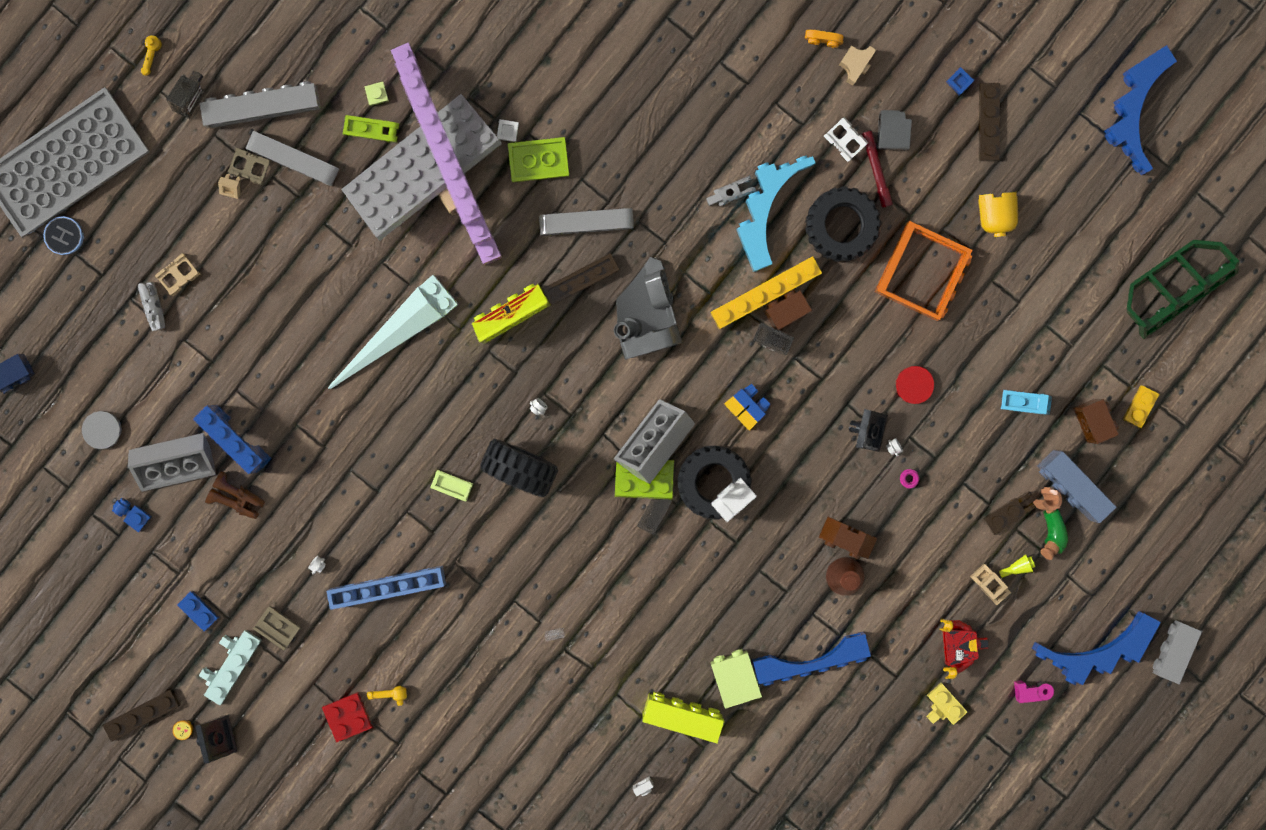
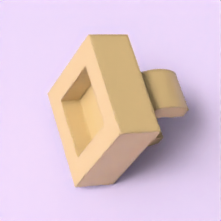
[218,174,241,199]

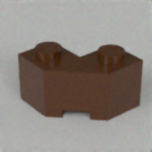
[819,517,877,560]

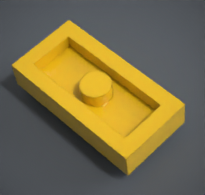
[1123,385,1159,428]

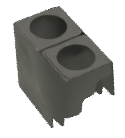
[877,110,912,151]

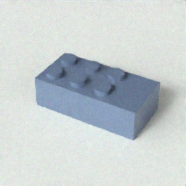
[1037,450,1116,523]

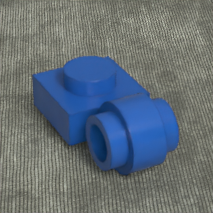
[112,498,152,532]

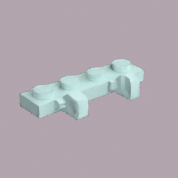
[199,630,262,705]

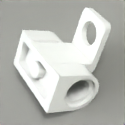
[711,478,757,522]

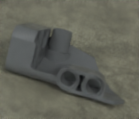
[614,257,683,360]

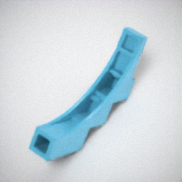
[736,155,815,272]

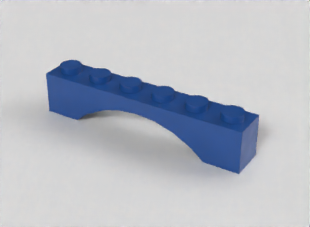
[752,632,871,686]

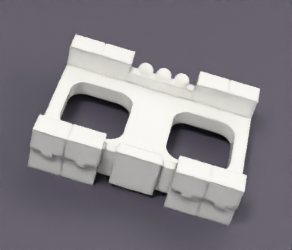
[824,117,868,162]

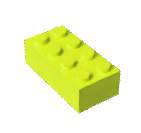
[643,692,724,743]

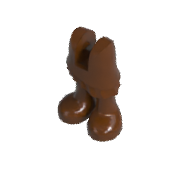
[205,471,265,519]

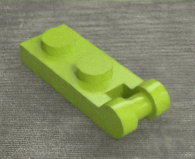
[343,115,399,143]

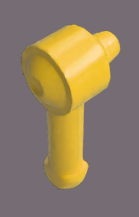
[141,35,162,76]
[367,686,407,706]

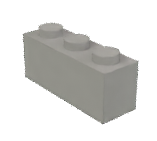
[1153,620,1202,685]

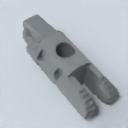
[706,175,756,206]
[138,281,165,331]

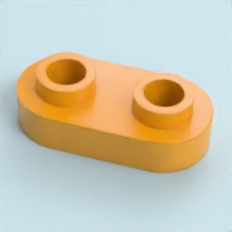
[805,30,844,48]

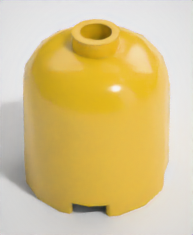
[978,192,1018,237]

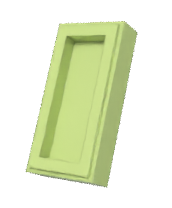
[431,470,474,501]

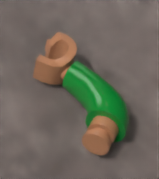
[1033,487,1068,560]

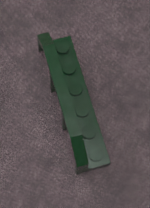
[1127,240,1239,339]

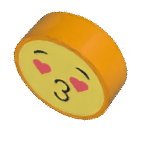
[173,720,193,740]

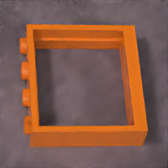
[875,221,972,321]

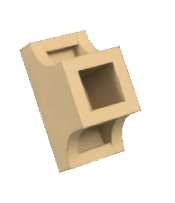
[839,46,876,86]
[970,564,1011,605]

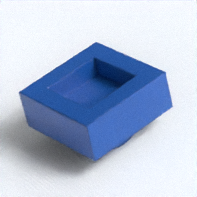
[946,67,974,95]

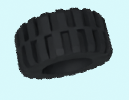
[805,186,881,262]
[480,439,558,497]
[678,445,752,520]

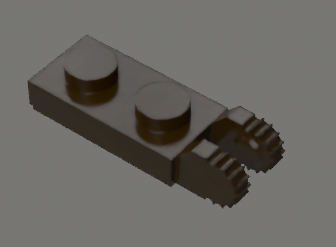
[983,491,1036,535]

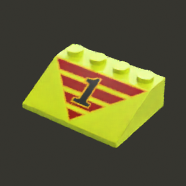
[472,284,550,344]

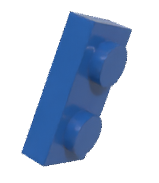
[177,591,219,632]

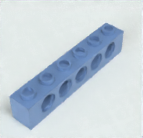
[326,565,446,610]

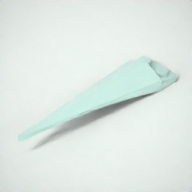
[328,275,458,389]

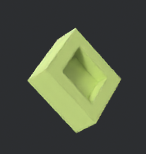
[364,82,389,106]

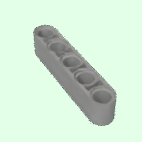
[245,131,339,186]
[539,208,634,235]

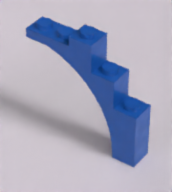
[1104,45,1177,175]
[1031,611,1161,685]

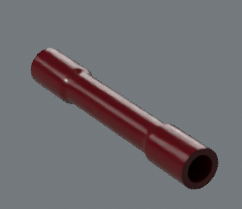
[861,131,893,208]

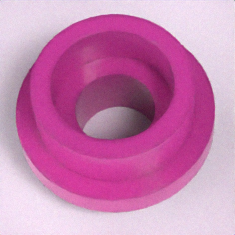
[900,469,919,488]

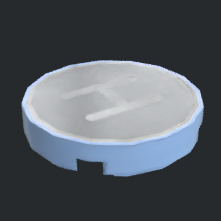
[44,216,84,255]

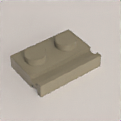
[253,605,301,651]

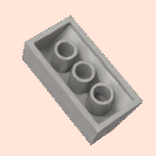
[614,399,695,484]
[128,433,216,492]

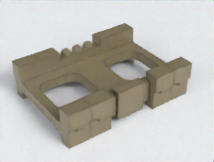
[228,148,272,186]

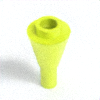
[999,554,1035,578]

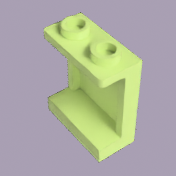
[710,649,762,709]

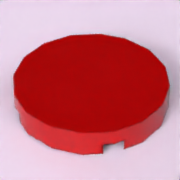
[895,366,934,404]

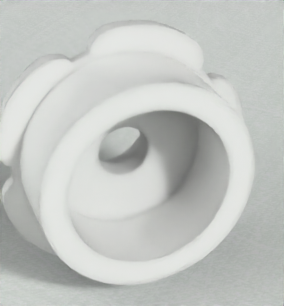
[530,398,548,415]
[886,438,903,457]
[308,556,326,574]

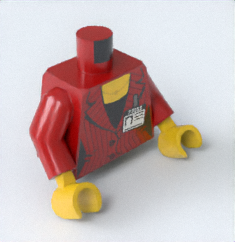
[940,619,988,679]

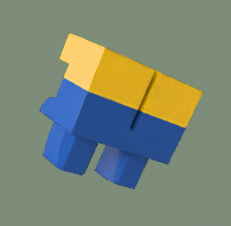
[724,384,771,430]

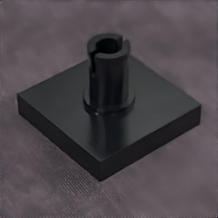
[849,409,888,452]
[195,715,238,763]

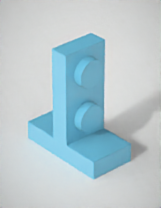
[1001,390,1052,415]

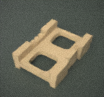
[155,253,201,296]

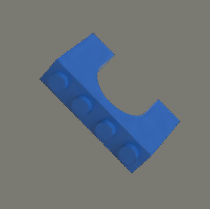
[193,405,272,474]

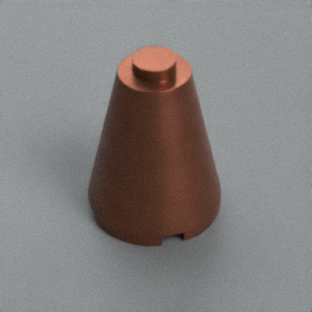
[826,557,864,596]

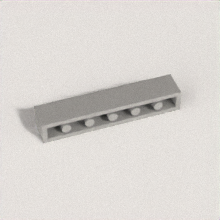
[200,81,321,128]

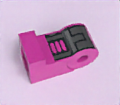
[1014,681,1054,703]

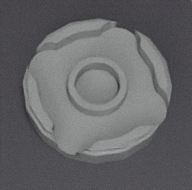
[82,411,122,449]

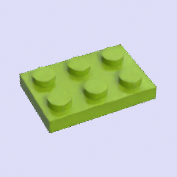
[508,137,569,183]
[615,460,674,500]

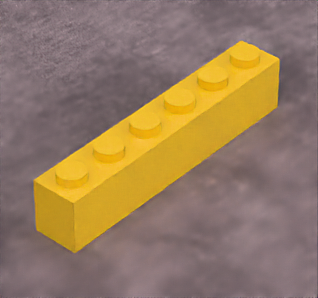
[710,256,822,329]

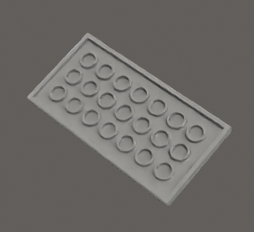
[0,87,150,238]
[341,94,502,241]

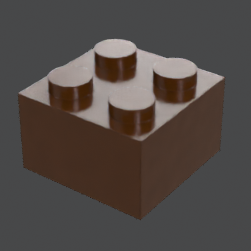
[764,290,812,331]
[1073,399,1119,444]

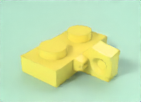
[926,683,967,725]

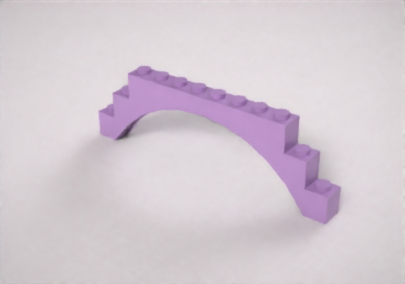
[391,43,502,265]

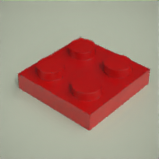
[322,692,373,743]

